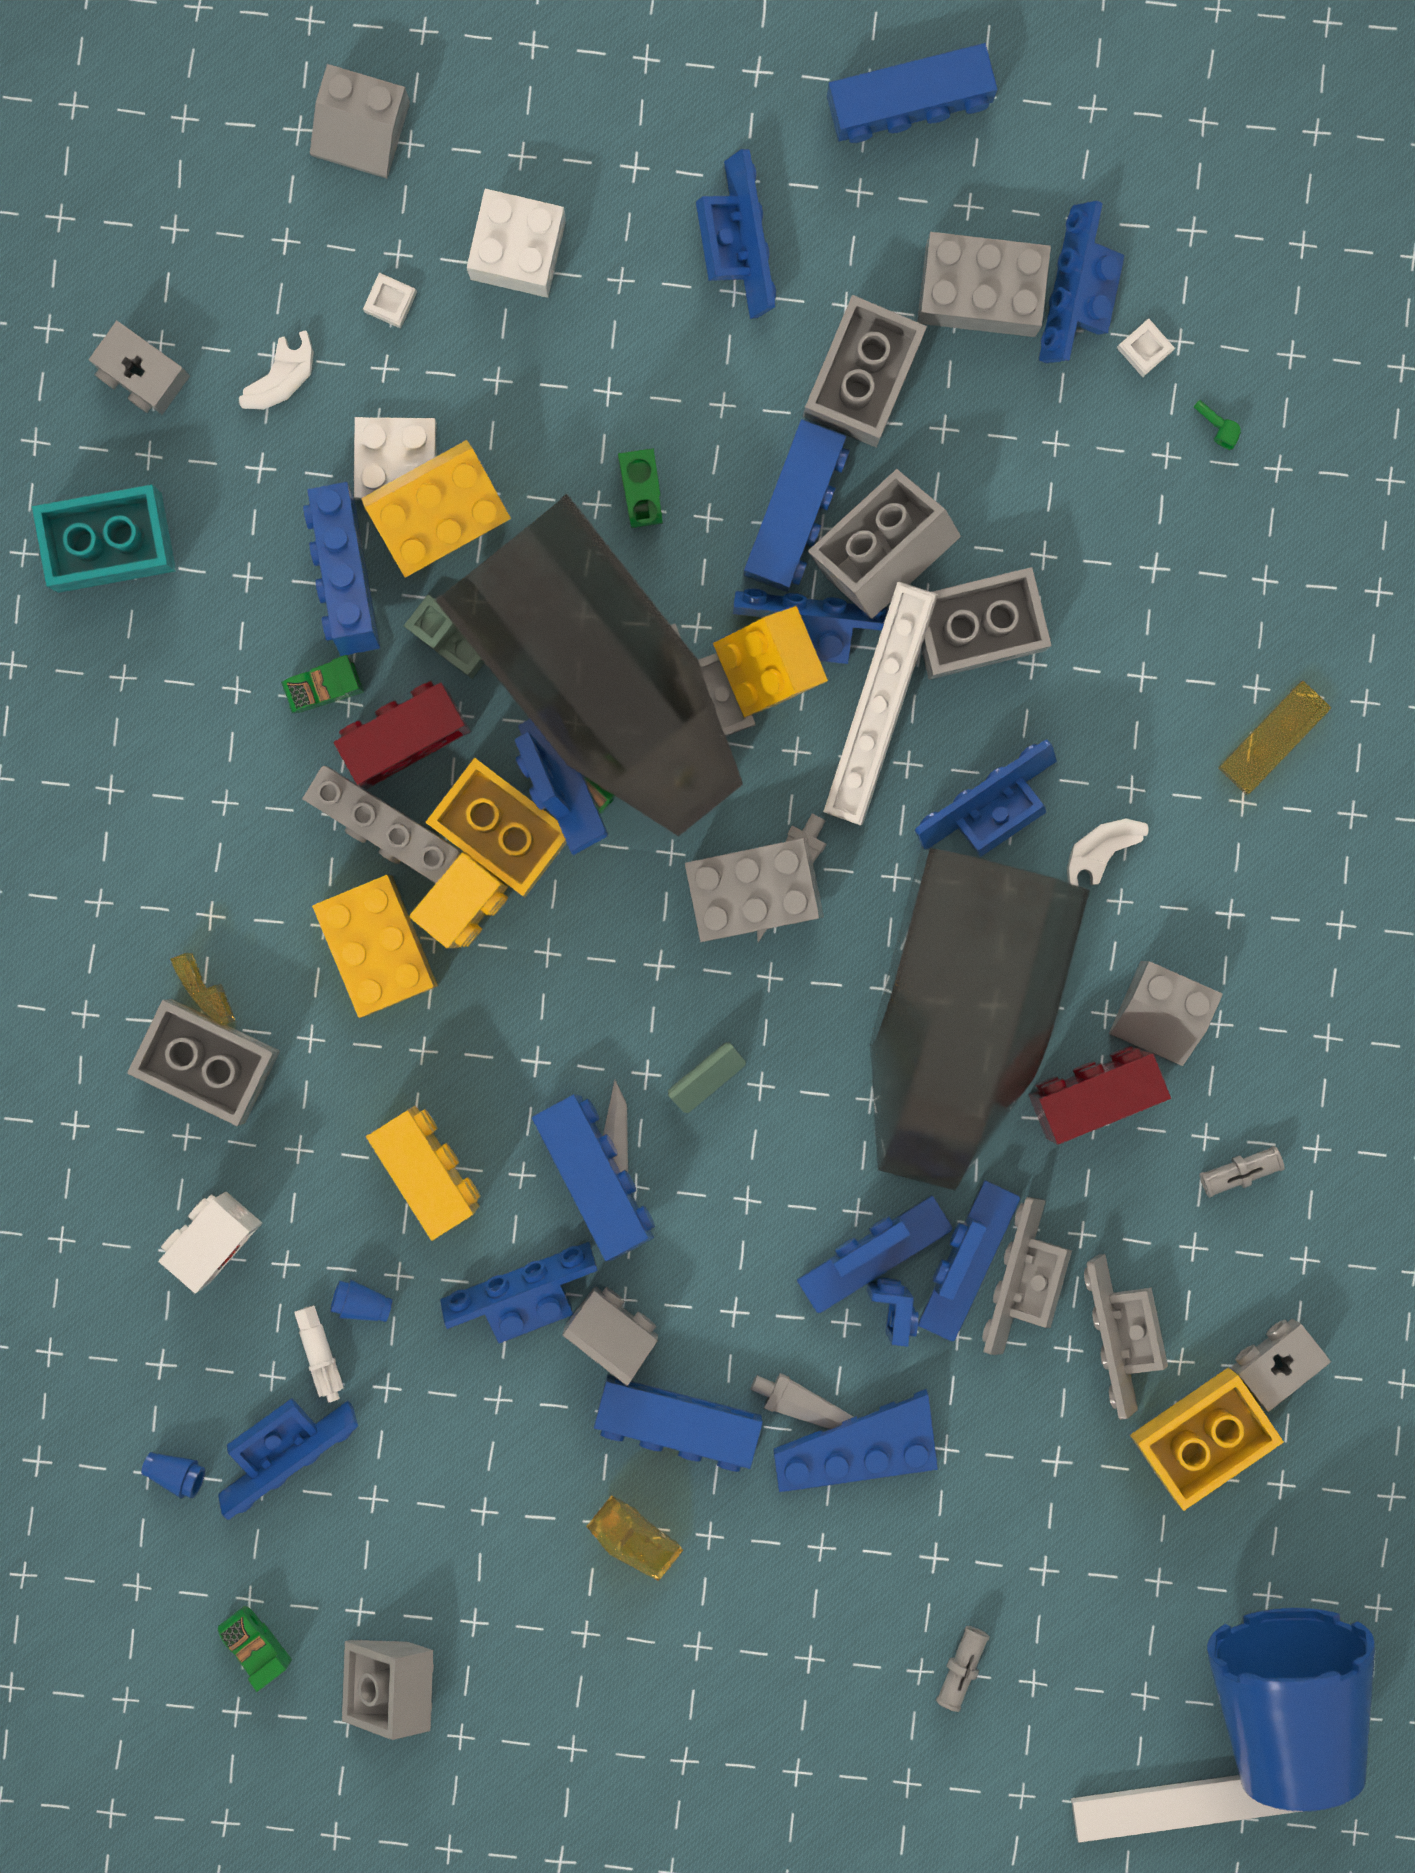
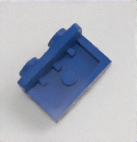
[867,1277,919,1347]

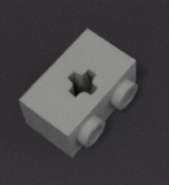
[88,321,190,415]
[1230,1319,1331,1412]

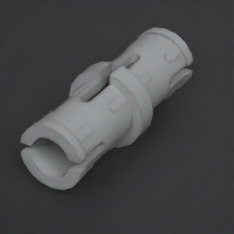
[1199,1146,1285,1198]
[936,1626,990,1712]

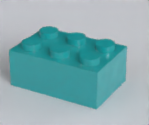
[32,484,176,593]

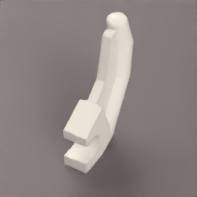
[239,331,314,410]
[1067,819,1149,887]

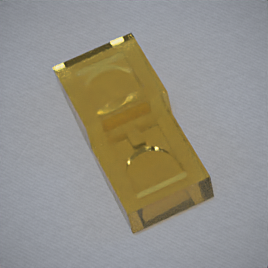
[170,953,236,1026]

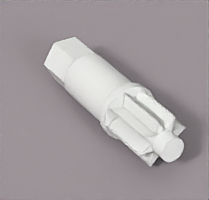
[294,1305,344,1403]

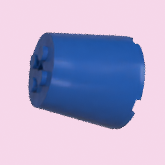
[1207,1608,1375,1811]

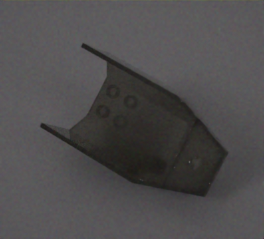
[434,494,743,837]
[870,848,1090,1190]

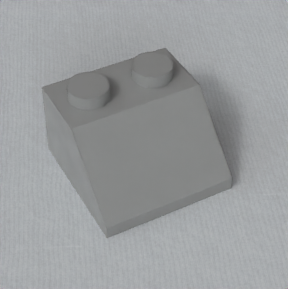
[310,64,410,179]
[1109,961,1223,1066]
[562,1286,658,1385]
[342,1640,434,1740]

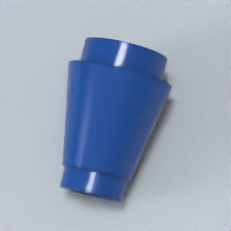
[330,1279,393,1322]
[141,1452,205,1499]

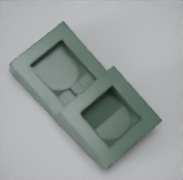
[404,595,496,679]

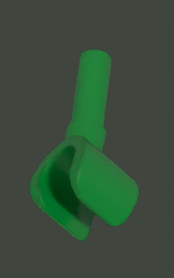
[1194,400,1241,450]

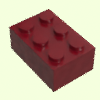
[333,681,471,790]
[1029,1046,1171,1145]

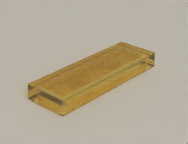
[1218,680,1331,795]

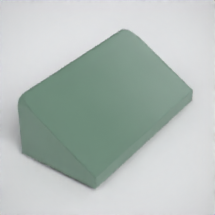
[668,1042,746,1113]

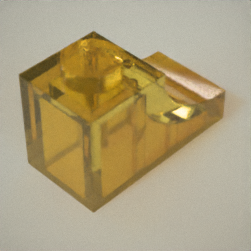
[586,1495,683,1581]

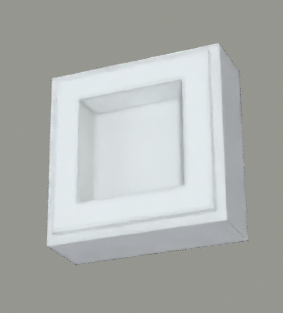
[363,273,417,328]
[1117,319,1175,377]

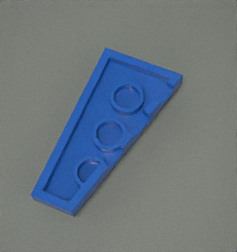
[773,1389,938,1492]

